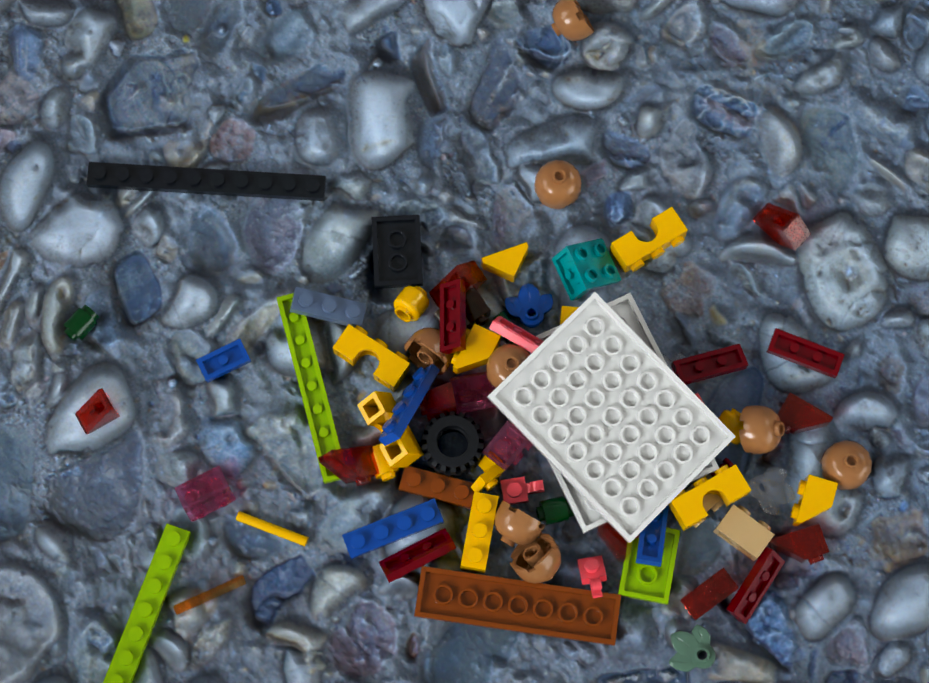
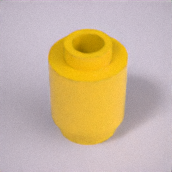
[368,443,399,482]

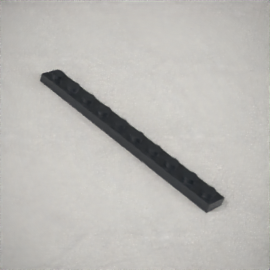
[86,162,326,201]

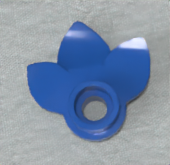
[505,283,553,328]

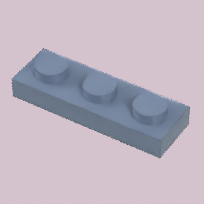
[290,287,366,328]

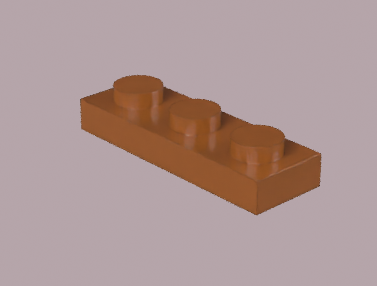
[399,466,474,509]

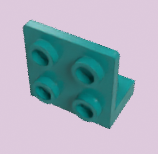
[552,238,621,301]

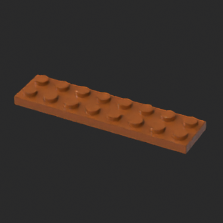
[414,566,621,646]

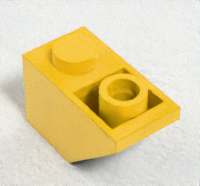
[451,323,501,374]
[790,474,838,527]

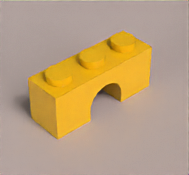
[610,207,688,273]
[332,324,411,392]
[357,391,424,468]
[668,464,752,531]
[460,492,499,574]

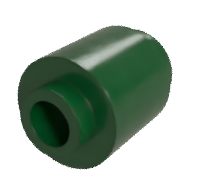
[63,305,100,341]
[536,496,574,526]

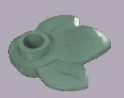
[669,624,716,672]

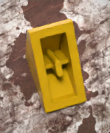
[481,242,528,283]

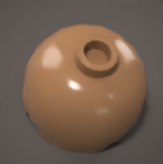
[551,0,595,41]
[534,160,582,209]
[404,328,454,375]
[486,344,530,388]
[739,405,785,454]
[821,440,872,490]
[494,501,545,547]
[510,533,561,584]

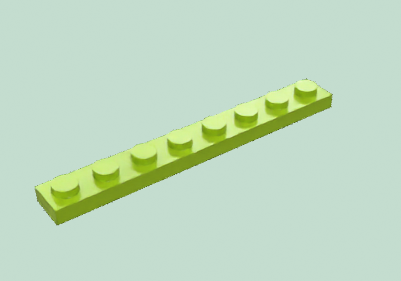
[276,293,348,484]
[103,523,191,683]

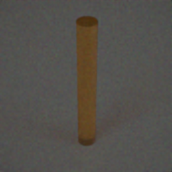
[173,575,247,615]

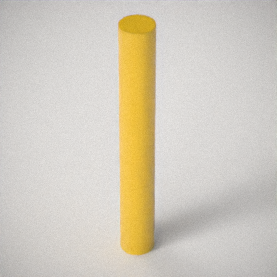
[236,511,309,546]

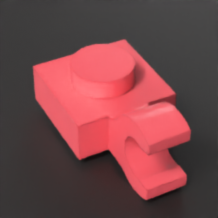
[500,476,545,505]
[577,555,607,598]

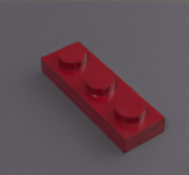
[440,279,466,355]
[766,328,845,378]
[671,343,748,385]
[379,528,456,583]
[726,547,785,624]

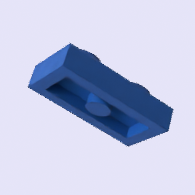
[196,338,251,383]

